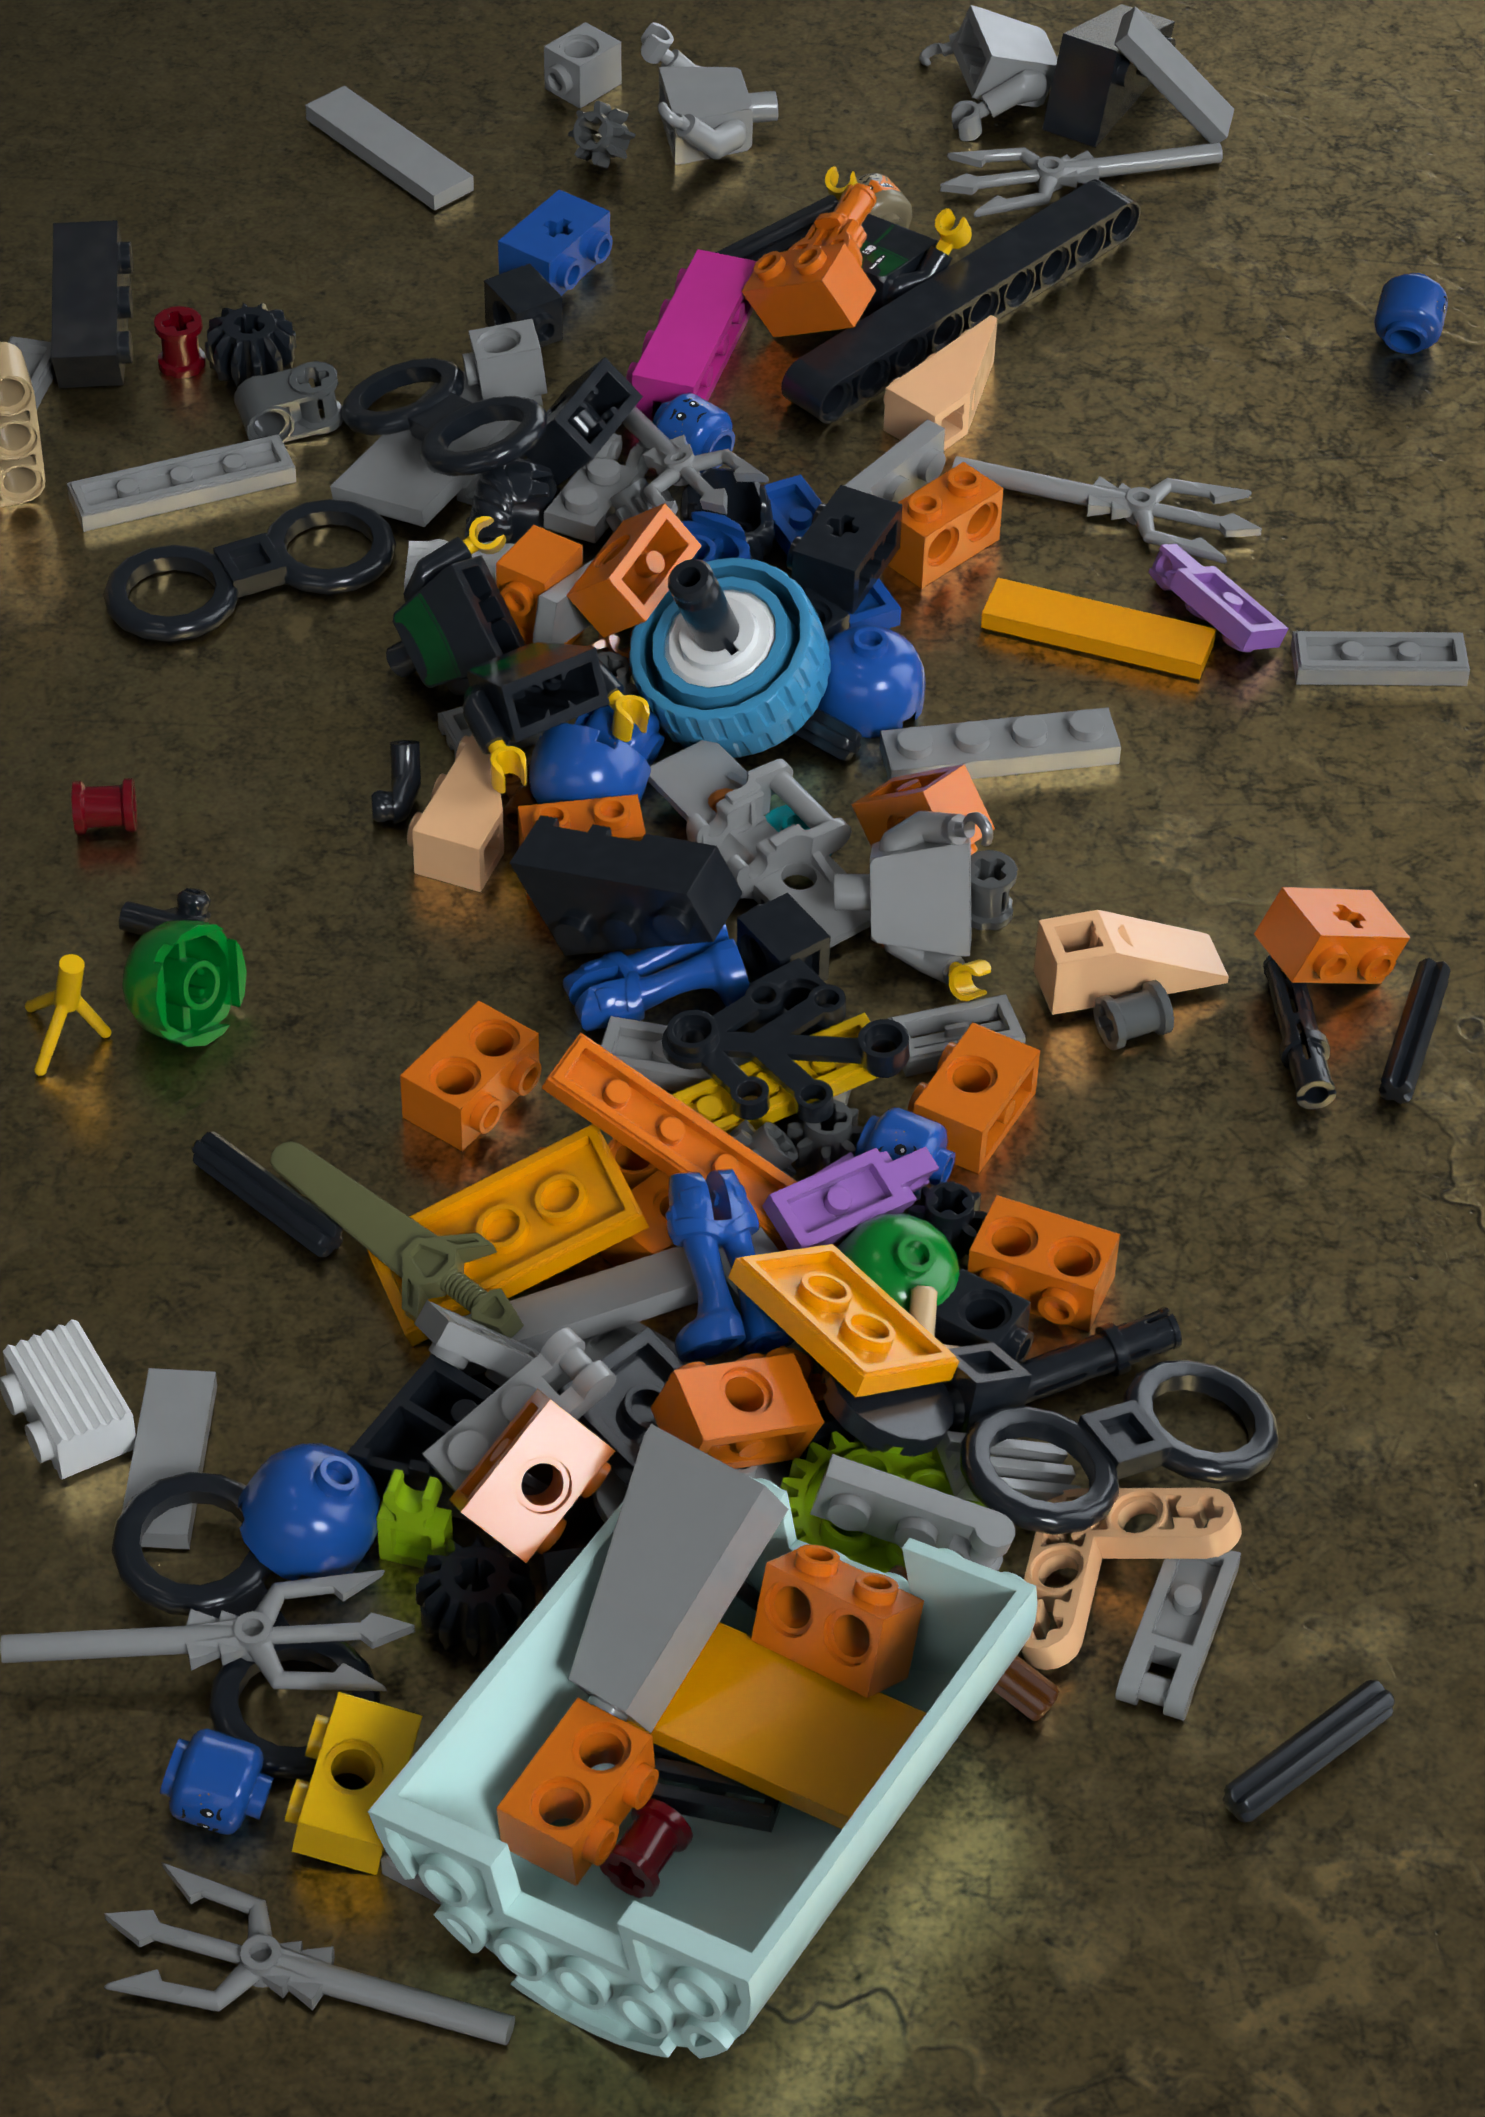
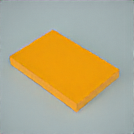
[728,1244,960,1397]

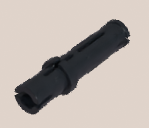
[1263,955,1336,1110]
[1019,1307,1182,1404]

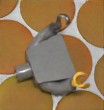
[834,811,993,1001]

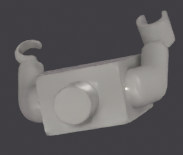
[919,5,1058,142]
[641,22,779,165]

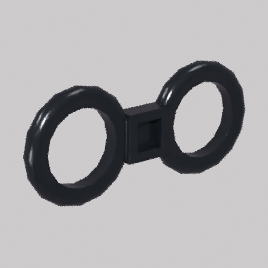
[341,358,547,476]
[103,499,396,642]
[960,1359,1279,1535]
[112,1472,380,1780]

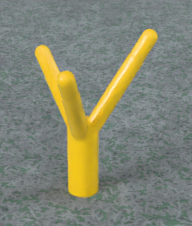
[25,954,112,1076]

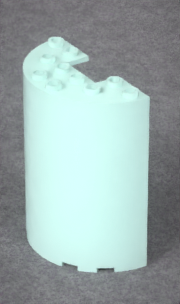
[368,1477,1038,2059]

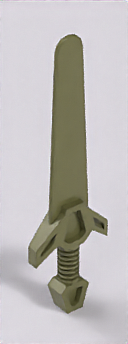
[270,1141,524,1338]

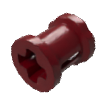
[154,306,206,379]
[71,778,138,835]
[599,1798,693,1898]

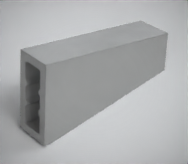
[568,1424,789,1733]

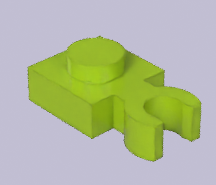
[377,1469,453,1569]

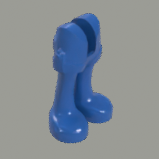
[562,924,749,1031]
[666,1169,795,1363]

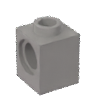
[544,22,622,109]
[462,319,548,400]

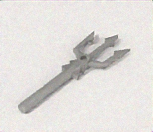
[940,142,1223,218]
[622,406,769,515]
[952,456,1262,564]
[0,1570,415,1691]
[104,1862,515,2045]

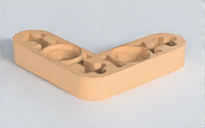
[1020,1488,1242,1670]

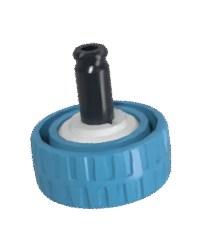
[629,558,831,758]

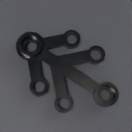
[662,981,910,1123]

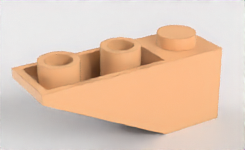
[883,315,997,451]
[407,734,504,892]
[1034,910,1229,1015]

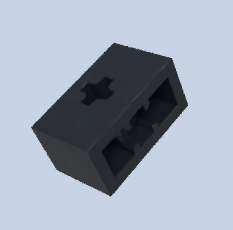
[525,357,643,486]
[786,485,903,614]

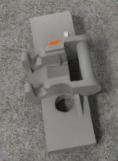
[648,740,871,948]

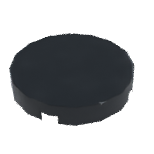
[821,1369,954,1457]

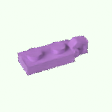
[1148,544,1289,652]
[762,1147,939,1250]

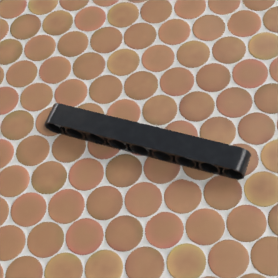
[781,179,1141,424]

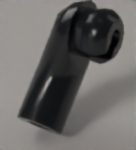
[371,740,421,825]
[119,888,211,936]

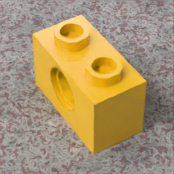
[284,1692,423,1875]

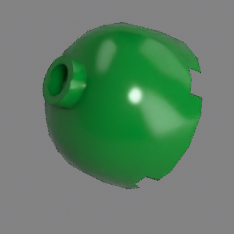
[122,920,247,1047]
[837,1213,960,1313]

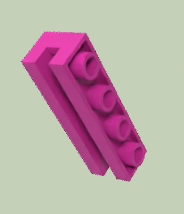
[626,249,757,422]

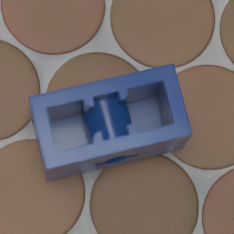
[498,190,613,296]

